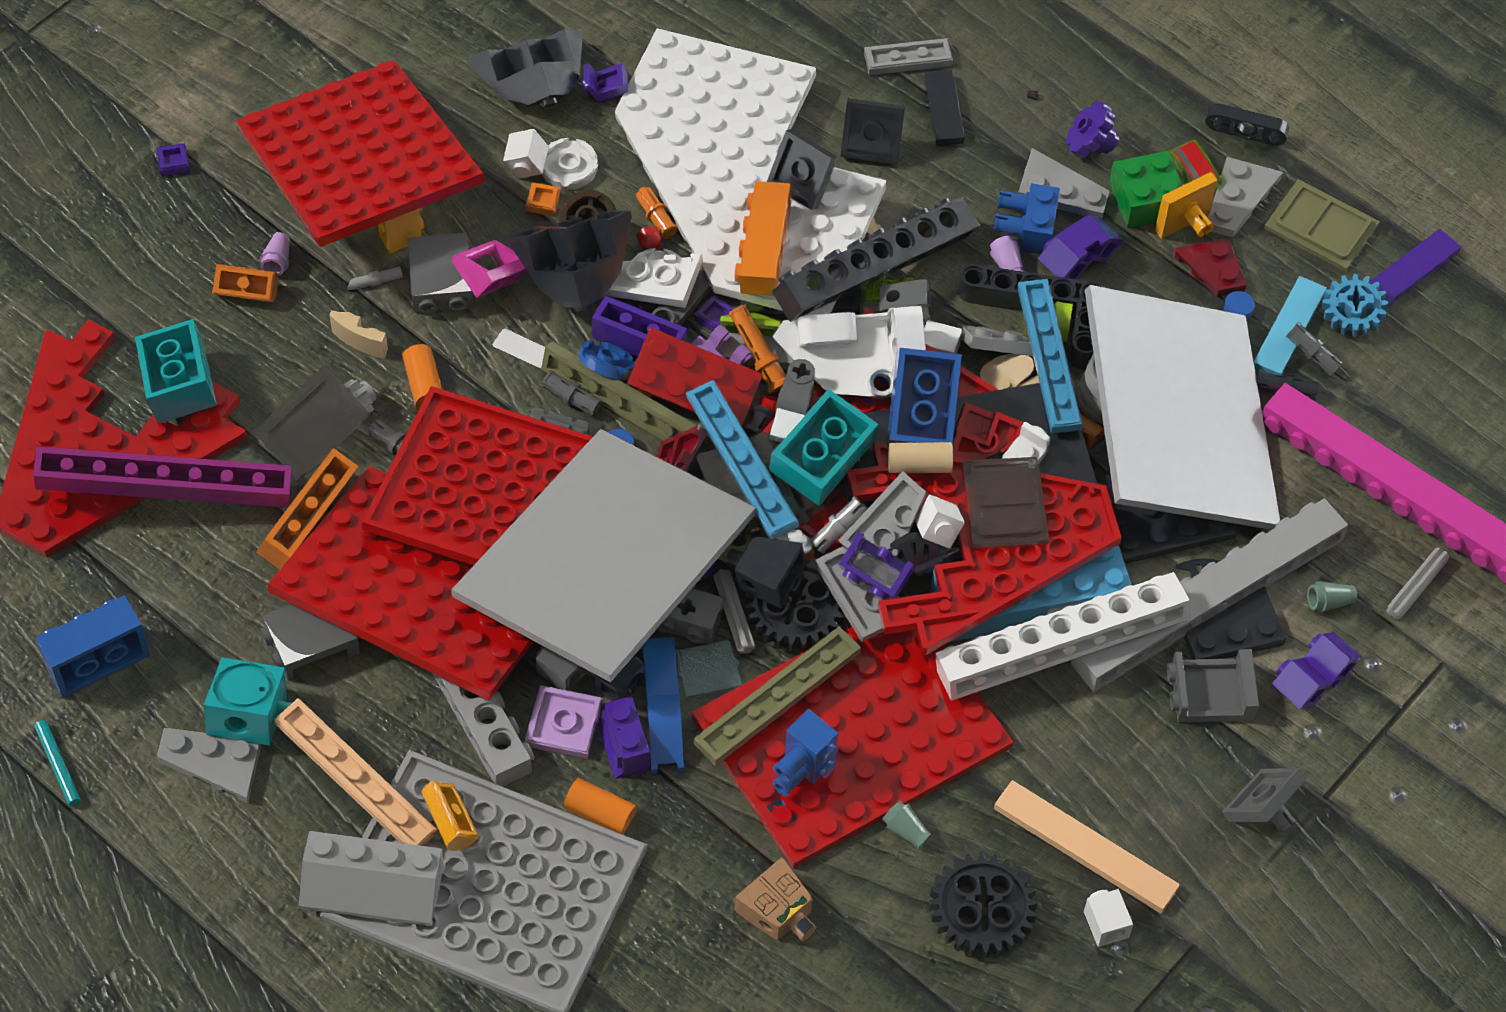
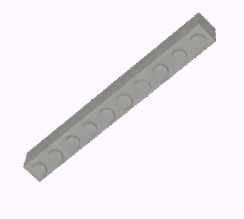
[1071,498,1348,692]

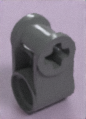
[775,359,815,415]

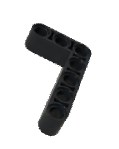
[958,264,1102,370]

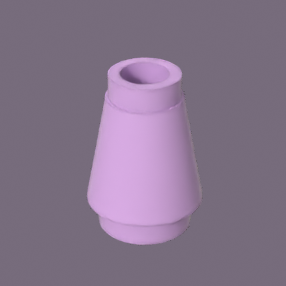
[259,232,290,276]
[990,236,1024,272]

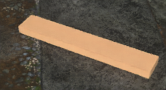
[274,698,437,846]
[994,780,1180,914]

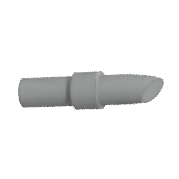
[347,266,403,290]

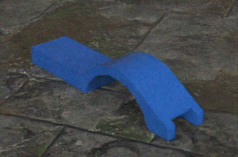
[643,637,684,773]

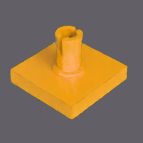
[1155,172,1218,239]

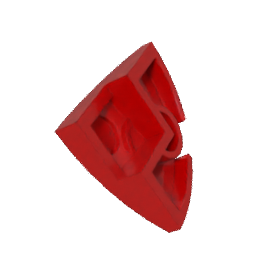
[952,402,1025,462]

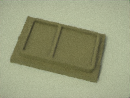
[1264,179,1380,272]

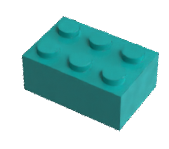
[135,319,217,424]
[769,389,878,506]

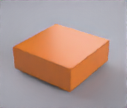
[525,182,561,216]

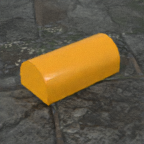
[422,781,479,851]

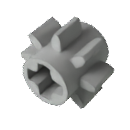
[338,379,376,418]

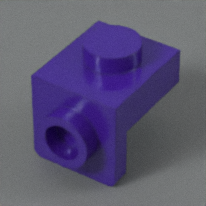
[582,63,628,103]

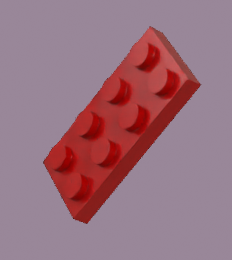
[627,327,763,426]

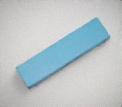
[1253,276,1327,375]

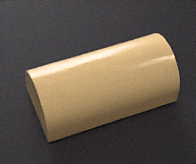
[888,442,953,473]

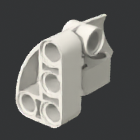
[773,306,926,399]

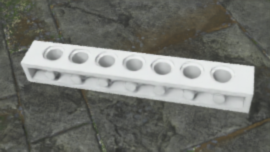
[936,572,1190,701]

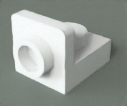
[1001,422,1050,471]

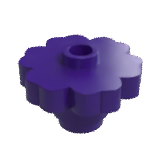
[1066,101,1119,158]

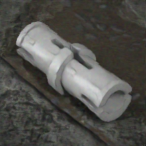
[810,496,868,554]

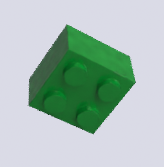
[1109,151,1183,228]

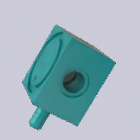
[203,657,293,746]

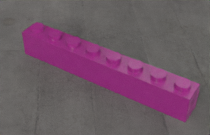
[33,446,292,508]

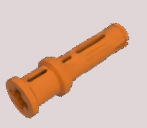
[729,304,786,394]

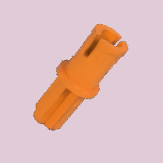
[636,187,678,239]

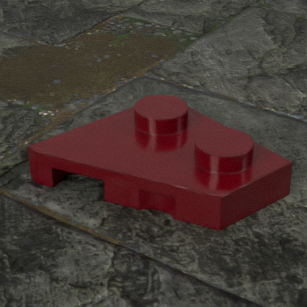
[1173,238,1247,297]
[657,425,707,472]

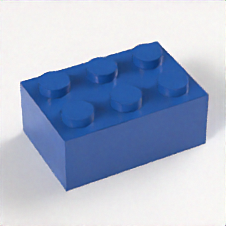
[887,347,962,444]
[36,595,151,698]

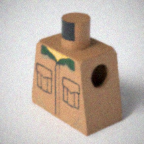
[735,857,816,941]

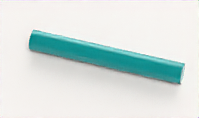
[34,720,81,807]

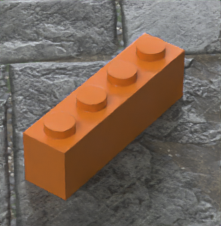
[735,181,792,296]
[256,448,358,569]

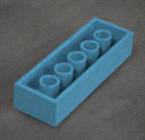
[930,545,1131,642]

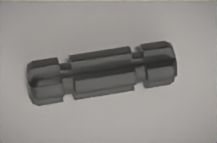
[530,407,589,435]

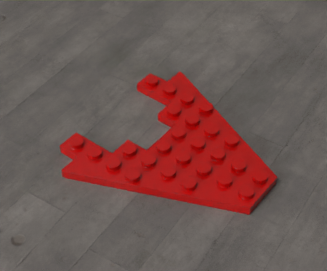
[0,319,247,558]
[847,442,1121,655]

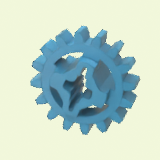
[1322,274,1388,337]

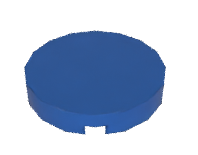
[578,340,636,380]

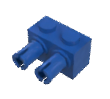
[993,183,1060,254]
[772,709,838,797]

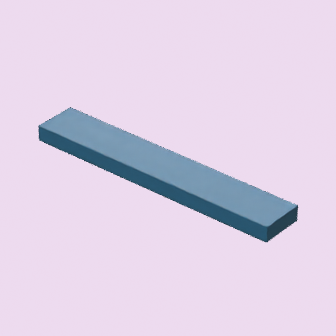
[1018,279,1082,434]
[686,380,799,539]

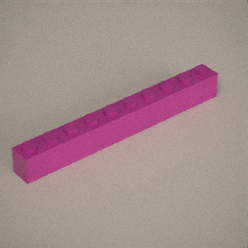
[1262,383,1506,583]

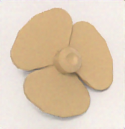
[980,353,1039,390]

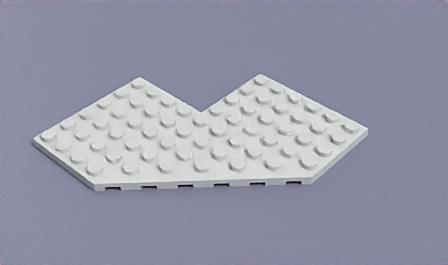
[615,28,886,316]

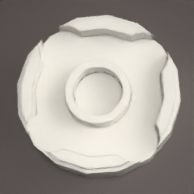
[542,138,598,190]

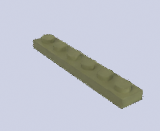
[541,341,697,441]
[694,626,861,766]

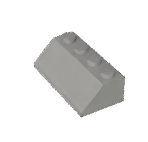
[299,831,444,926]

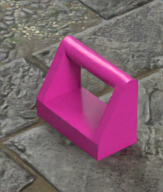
[452,240,527,298]

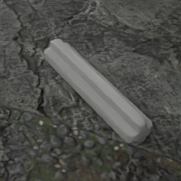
[1386,547,1449,620]
[713,569,755,654]

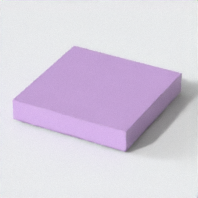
[524,685,603,759]

